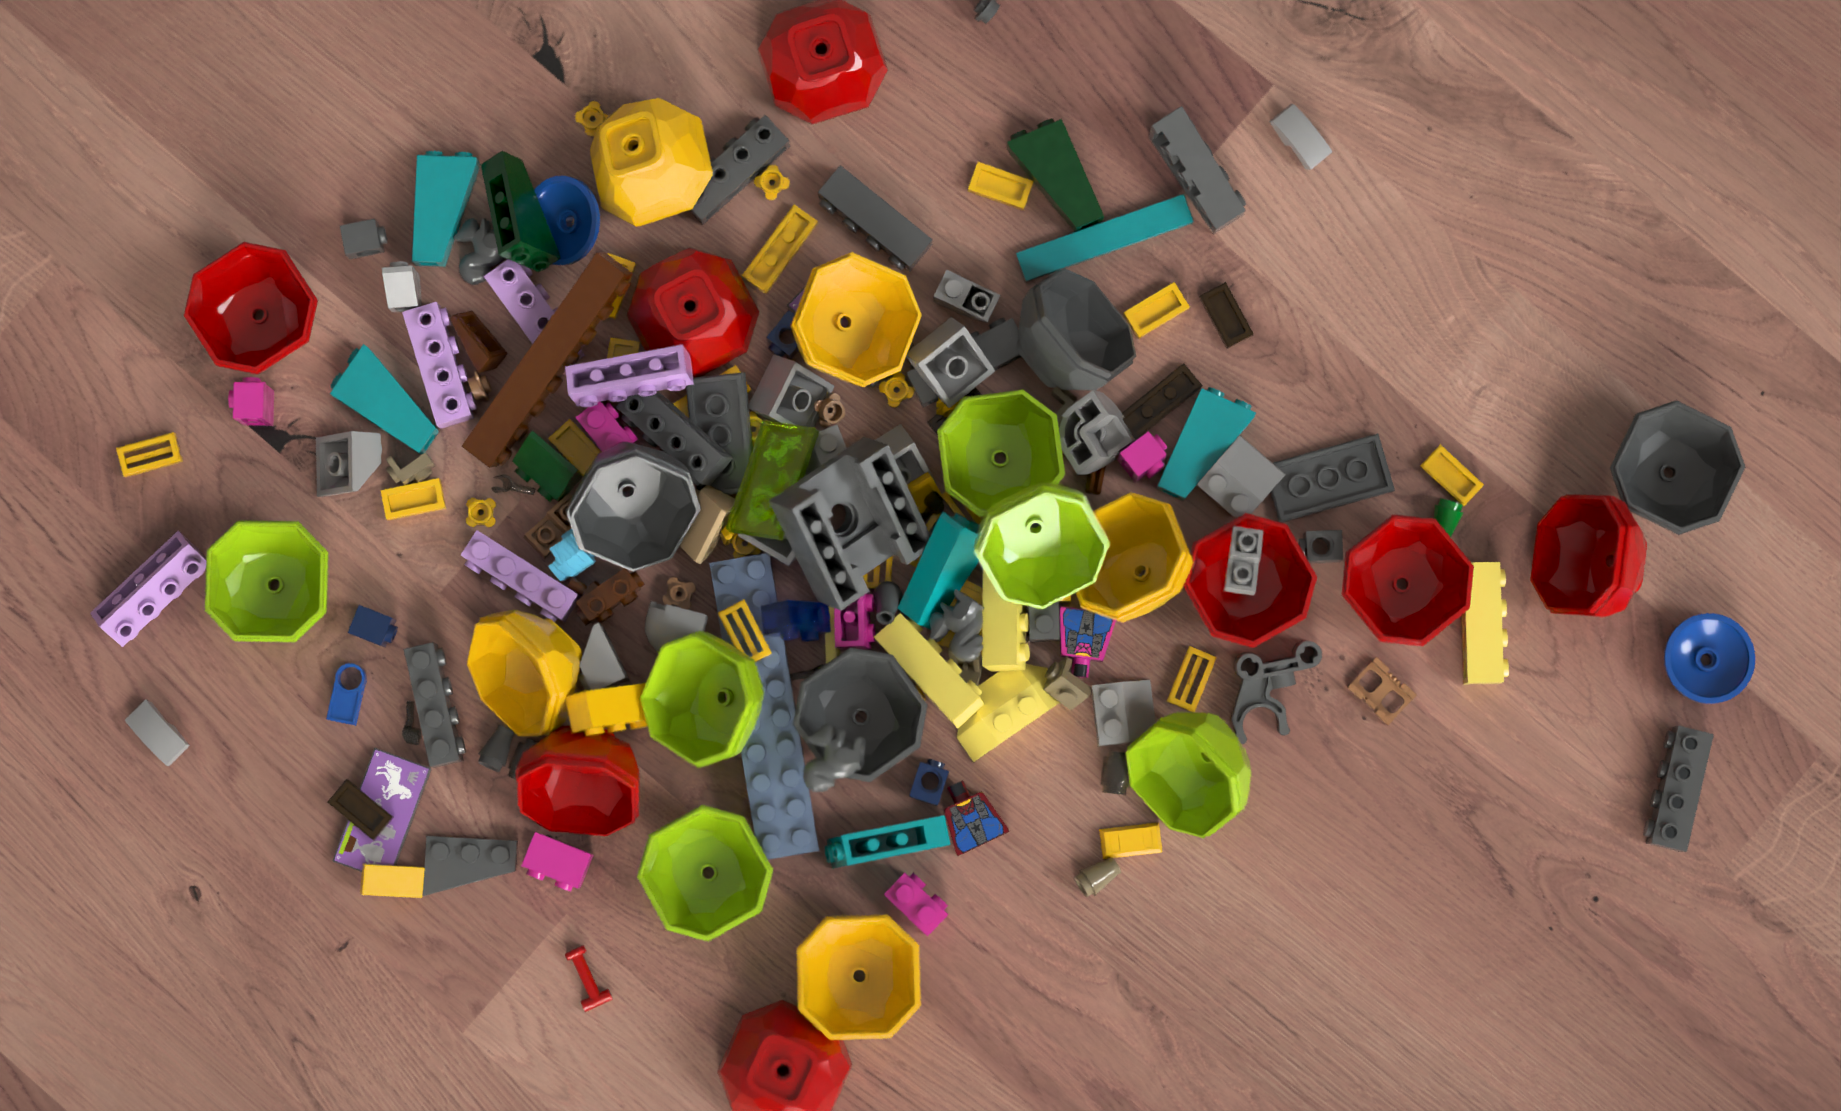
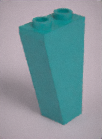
[412,151,480,267]
[330,344,440,455]
[1156,387,1256,501]
[898,512,979,630]
[824,815,951,869]

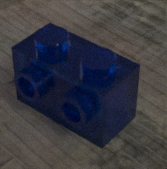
[761,600,831,642]

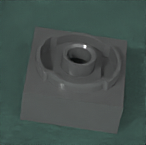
[769,437,931,611]

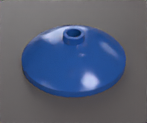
[534,176,600,266]
[1664,613,1755,704]

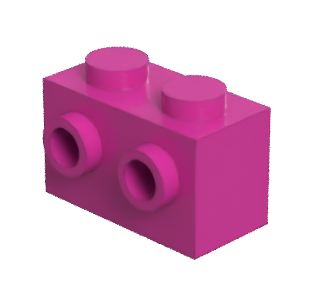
[228,377,274,426]
[575,401,638,452]
[1117,431,1167,483]
[834,592,876,651]
[521,832,594,892]
[884,873,948,937]

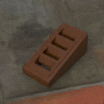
[450,310,508,373]

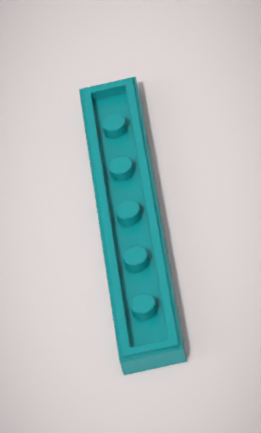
[1016,194,1194,282]

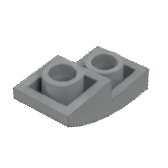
[1269,104,1333,170]
[1224,526,1263,595]
[125,699,190,767]

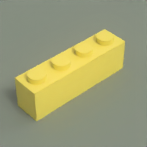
[1461,562,1509,684]
[982,568,1030,672]
[874,613,984,729]

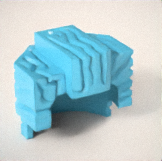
[548,528,596,581]

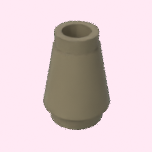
[1074,857,1121,897]

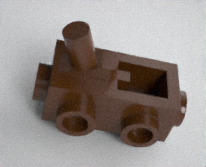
[567,568,645,626]

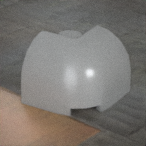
[1059,390,1136,475]
[644,601,708,653]

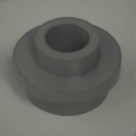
[974,0,1000,24]

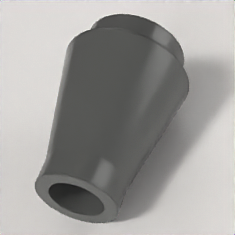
[873,581,903,625]
[478,725,515,772]

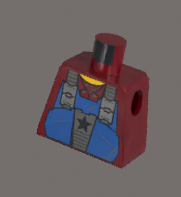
[944,780,1010,857]

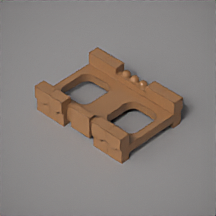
[1347,657,1417,726]

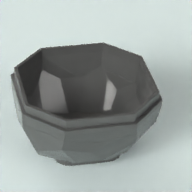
[1017,268,1137,391]
[1610,400,1745,535]
[566,441,701,572]
[793,647,928,782]

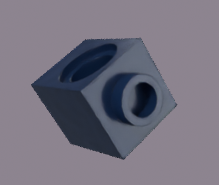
[766,310,799,360]
[347,605,398,648]
[909,758,949,806]

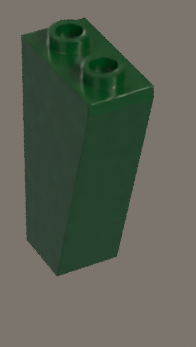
[1006,118,1104,232]
[481,151,561,272]

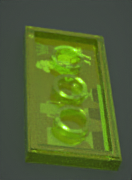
[726,420,819,540]

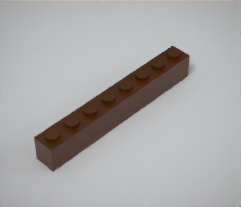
[462,252,633,468]

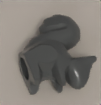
[453,218,505,285]
[930,589,984,662]
[803,724,866,792]

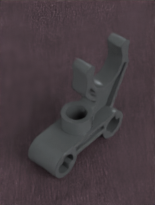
[1230,640,1322,744]

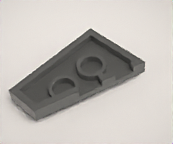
[423,836,518,896]

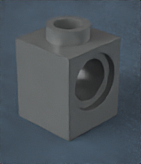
[340,219,388,260]
[1298,530,1343,563]

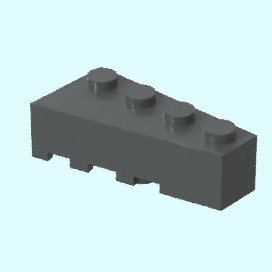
[1148,106,1246,235]

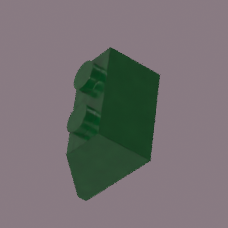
[512,431,583,502]

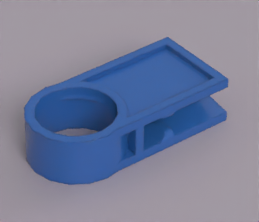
[326,663,367,726]

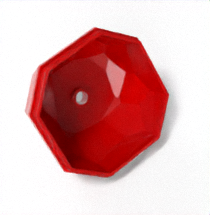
[757,0,888,125]
[184,242,318,375]
[627,247,760,378]
[1530,494,1647,617]
[1183,513,1317,648]
[1341,514,1474,647]
[516,725,640,836]
[717,1000,853,1111]

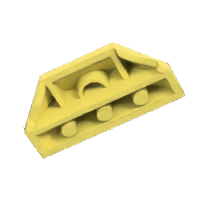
[957,664,1060,762]

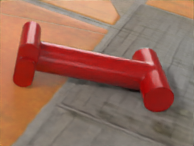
[564,945,613,1012]

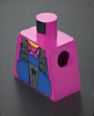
[1059,606,1116,678]

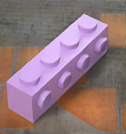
[484,259,585,359]
[402,301,477,429]
[565,345,694,407]
[90,530,206,647]
[461,530,581,622]

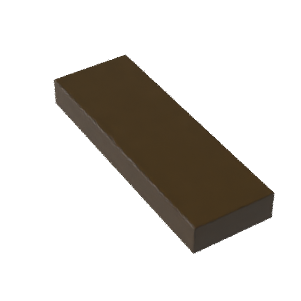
[1122,363,1203,440]

